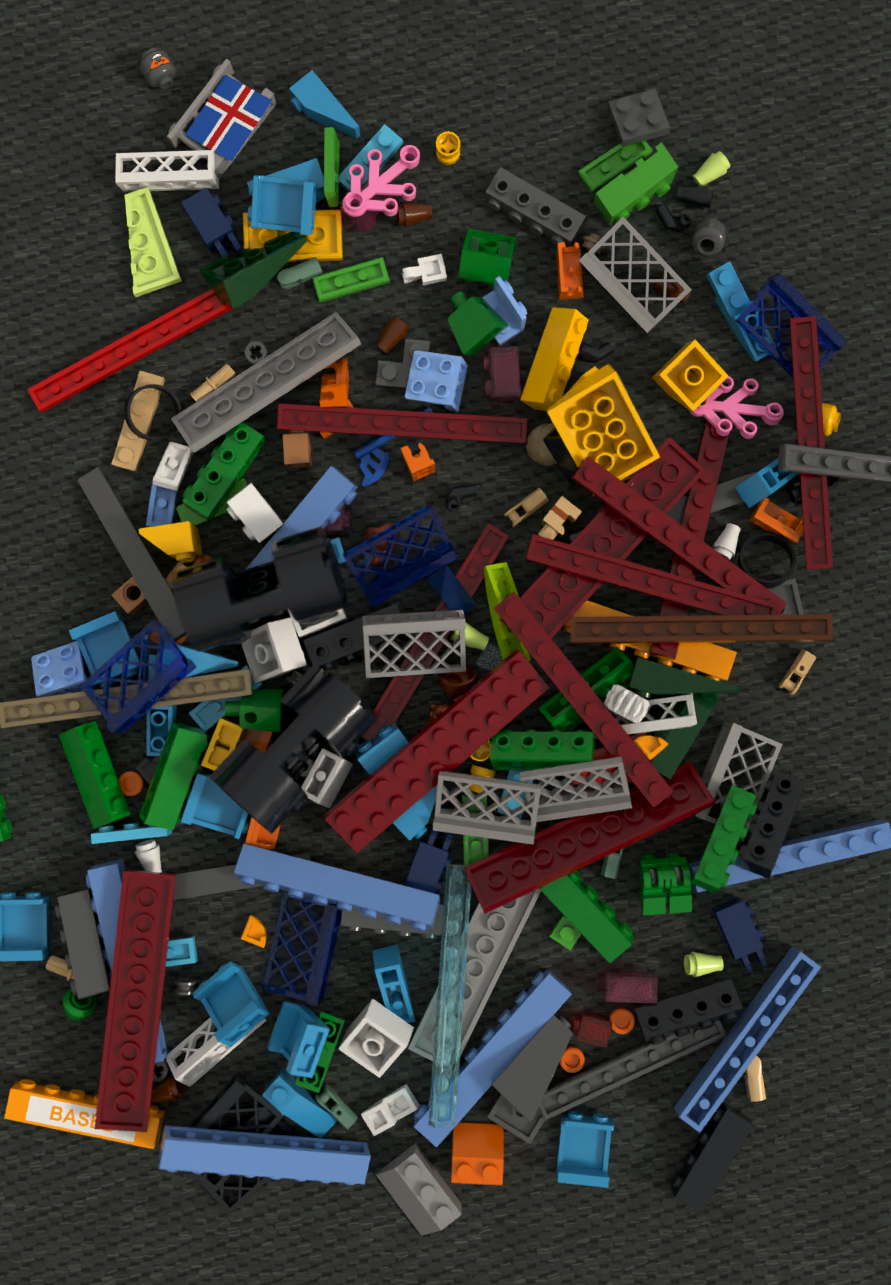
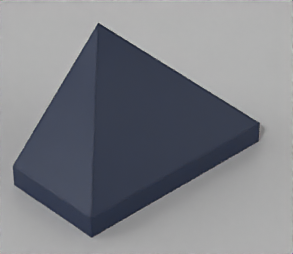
[426,565,476,614]

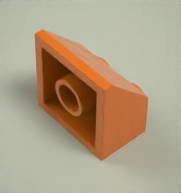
[451,1122,504,1185]

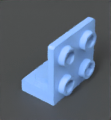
[482,276,527,346]
[405,350,468,413]
[31,641,95,698]

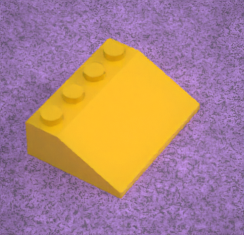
[546,364,660,496]

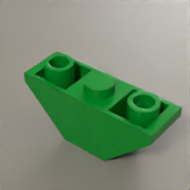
[295,1011,345,1093]

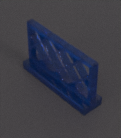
[735,273,848,378]
[342,504,459,607]
[80,619,197,733]
[262,891,342,1007]

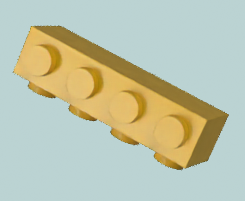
[520,307,589,411]

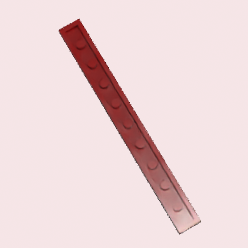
[27,289,257,413]

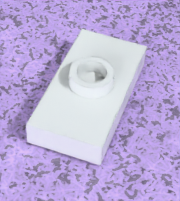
[153,441,193,491]

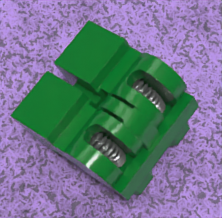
[639,853,692,916]

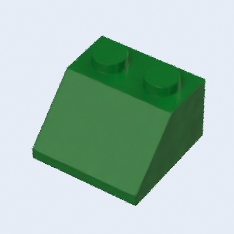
[458,228,516,286]

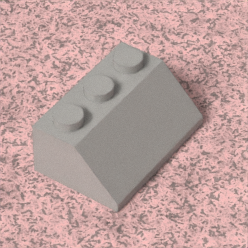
[376,1143,462,1236]

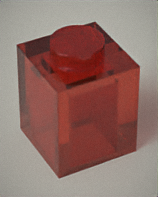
[572,1010,612,1048]

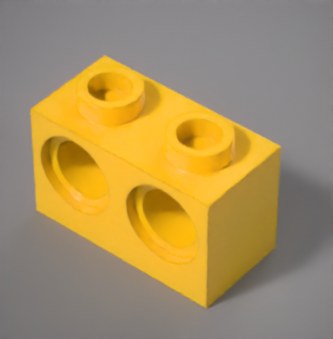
[201,718,247,771]

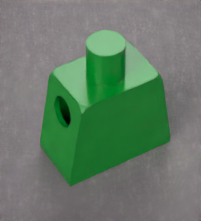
[448,291,508,355]
[225,689,283,732]

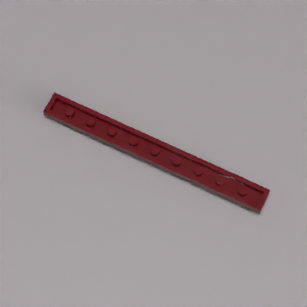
[789,316,833,570]
[277,404,527,444]
[649,419,729,660]
[571,456,787,615]
[360,523,509,741]
[525,534,779,615]
[493,592,674,808]

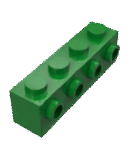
[182,422,265,523]
[538,647,635,732]
[59,721,131,829]
[139,721,208,831]
[490,730,596,770]
[691,785,758,894]
[540,870,634,963]

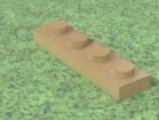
[111,371,165,473]

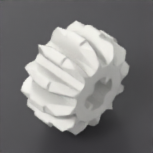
[604,685,650,723]

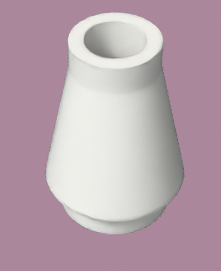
[711,523,741,561]
[135,839,162,872]

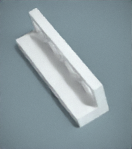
[115,150,219,191]
[594,694,697,738]
[165,1018,266,1087]

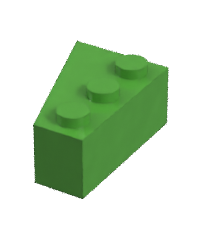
[593,142,678,226]

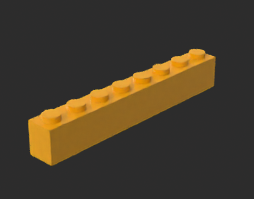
[563,600,737,681]

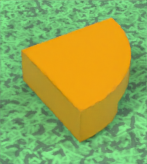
[633,735,669,761]
[241,915,267,948]

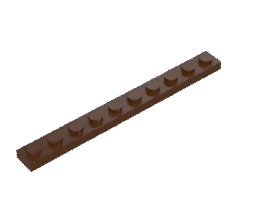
[571,614,833,644]

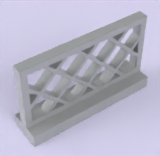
[579,217,692,333]
[362,610,466,678]
[694,721,782,827]
[520,757,632,822]
[433,771,541,844]

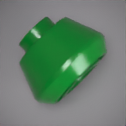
[63,989,97,1021]

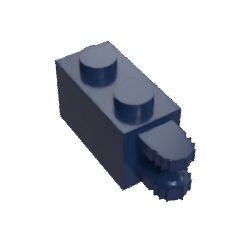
[181,187,242,259]
[404,829,454,895]
[711,897,767,973]

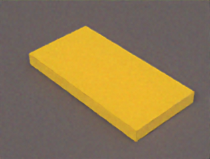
[243,209,343,262]

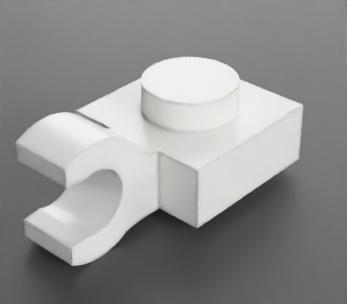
[402,254,447,285]

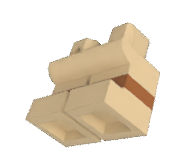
[538,496,582,540]

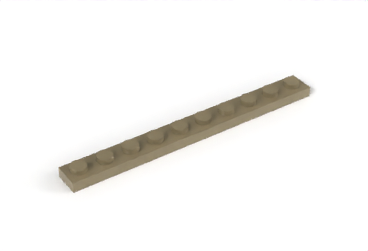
[0,669,253,728]

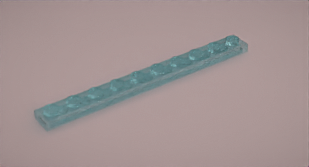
[428,864,471,1127]

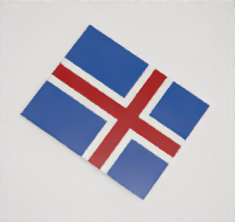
[185,75,273,162]

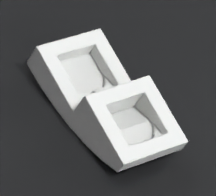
[361,1084,420,1136]

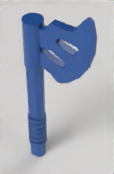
[354,406,433,487]

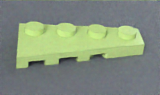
[125,187,182,297]

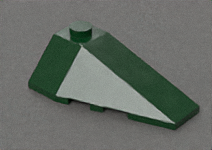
[199,232,307,309]
[629,658,741,698]
[650,693,721,780]

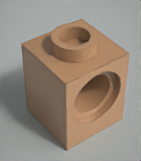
[283,431,312,468]
[112,576,148,615]

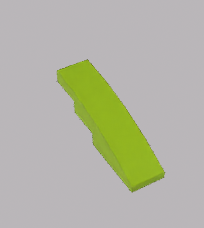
[483,562,531,662]

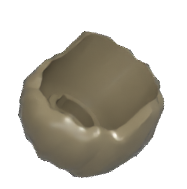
[525,423,557,466]

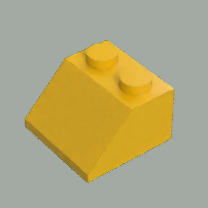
[652,340,728,412]
[139,521,203,564]

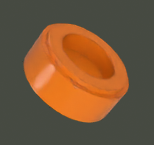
[119,771,144,796]
[609,1007,635,1034]
[560,1046,585,1073]

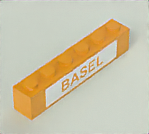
[4,1079,165,1149]

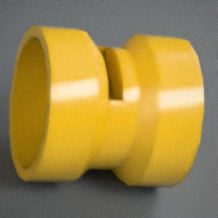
[436,131,460,165]
[470,740,491,761]
[468,764,496,793]

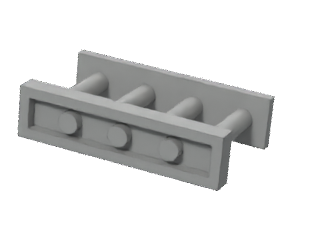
[167,59,277,179]

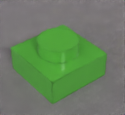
[549,914,581,951]

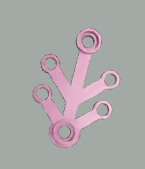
[343,145,420,217]
[688,376,784,439]

